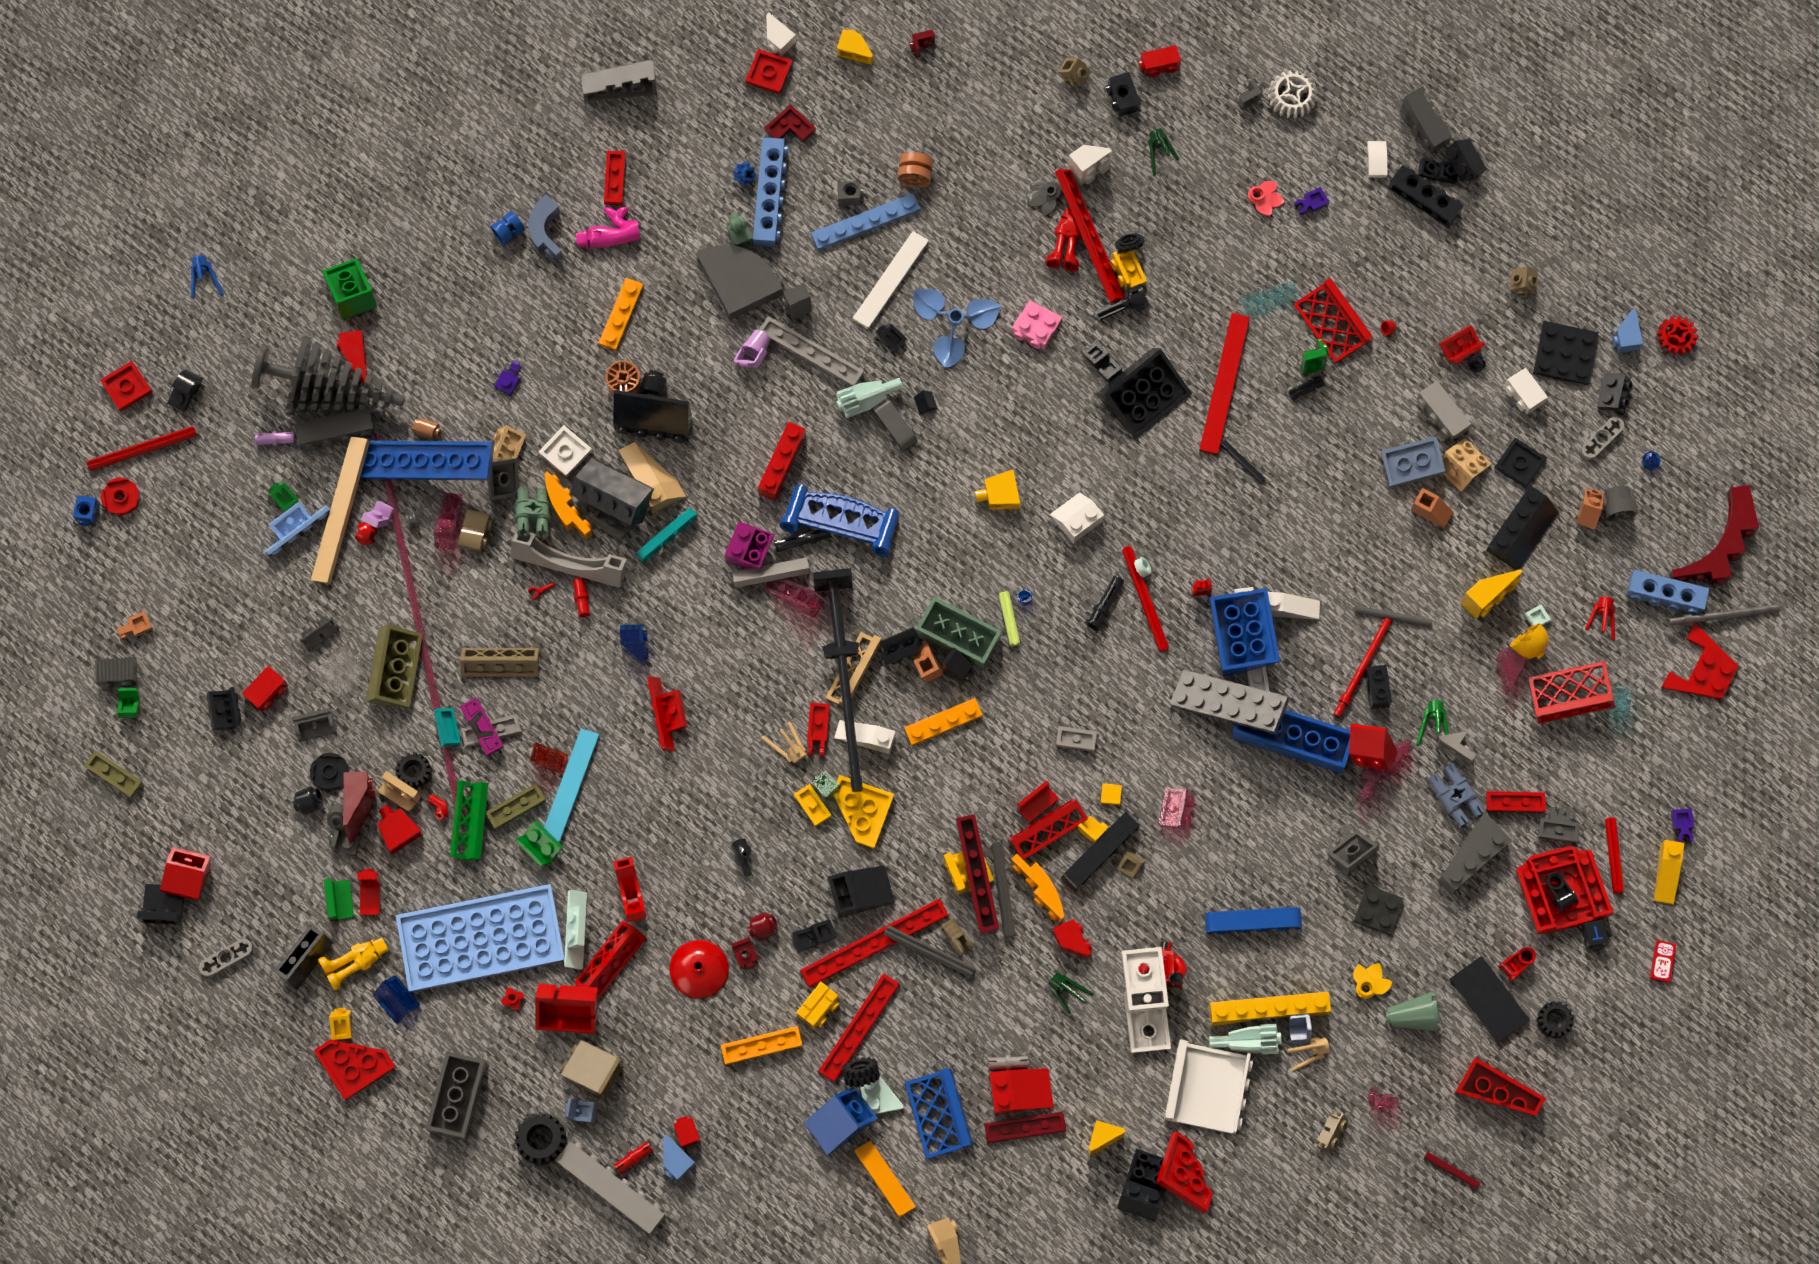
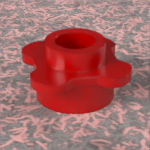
[501,987,524,1010]

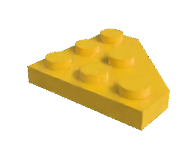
[833,775,894,849]

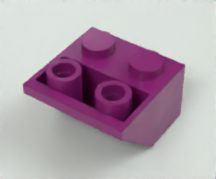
[725,521,774,569]

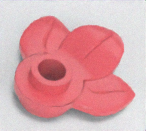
[1248,181,1284,216]

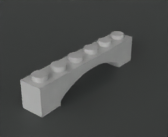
[510,531,627,588]

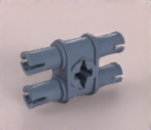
[1427,763,1486,828]

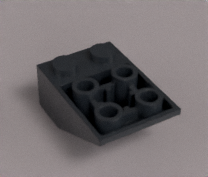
[828,865,895,918]
[1117,1148,1166,1222]

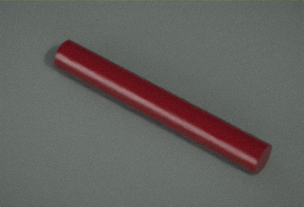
[1424,1151,1480,1189]

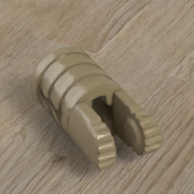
[939,918,974,956]

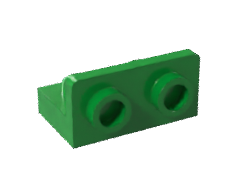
[1300,339,1329,375]
[515,821,564,867]

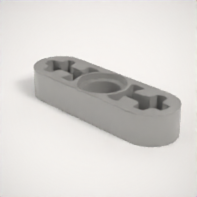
[1580,417,1624,460]
[199,939,253,977]

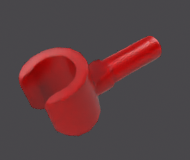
[528,582,555,600]

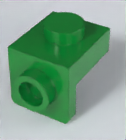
[117,688,140,718]

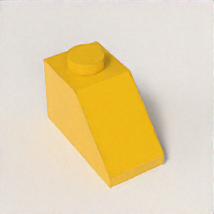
[837,29,873,65]

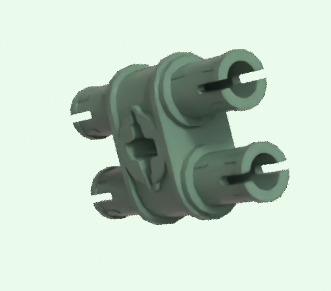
[514,487,551,538]

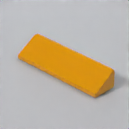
[854,1140,916,1218]

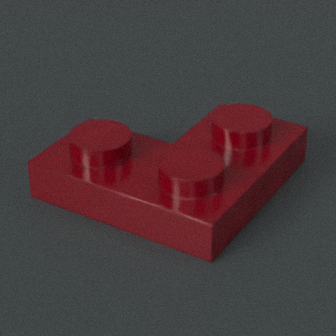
[764,104,816,143]

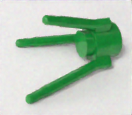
[1416,700,1449,746]

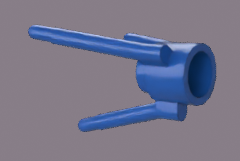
[191,255,224,298]

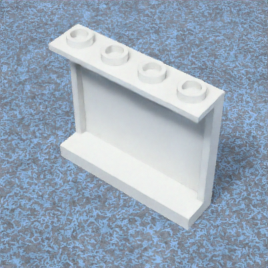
[1164,1039,1253,1135]

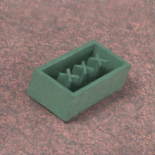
[916,597,1002,670]

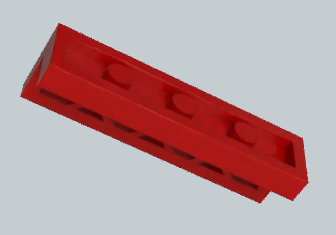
[1007,799,1088,860]
[574,920,646,1000]

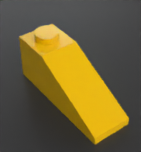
[1654,840,1684,904]

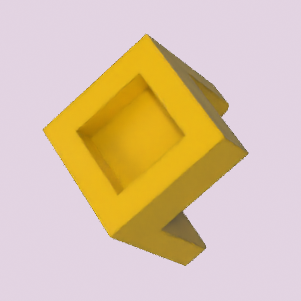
[1077,816,1109,844]

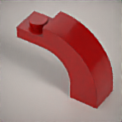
[613,857,646,922]

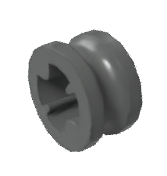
[405,511,420,530]

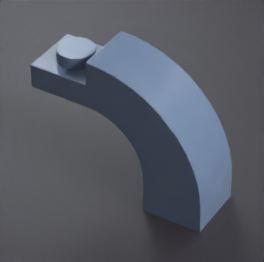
[529,194,563,262]

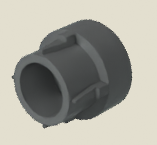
[1603,486,1638,521]

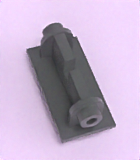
[299,616,339,650]

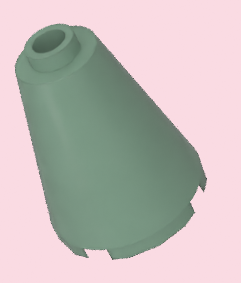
[1386,992,1441,1031]

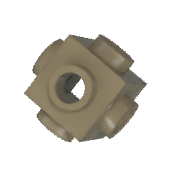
[1058,58,1091,87]
[1510,266,1538,297]

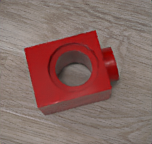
[673,1116,701,1149]

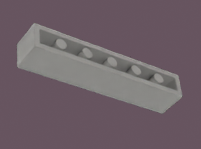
[555,1141,666,1236]

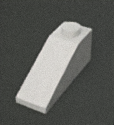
[1268,592,1320,620]
[834,720,895,754]

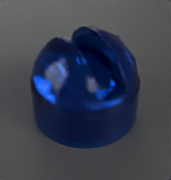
[1017,589,1033,606]

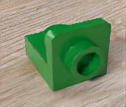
[267,482,299,512]

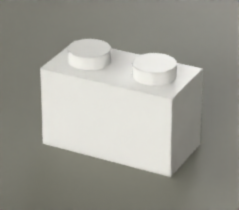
[1505,368,1548,414]

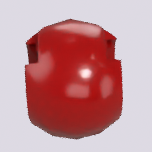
[355,522,378,545]

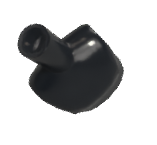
[731,838,752,877]

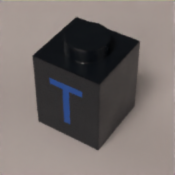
[1581,920,1609,952]

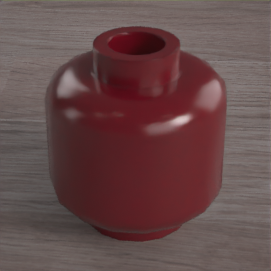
[748,912,778,941]

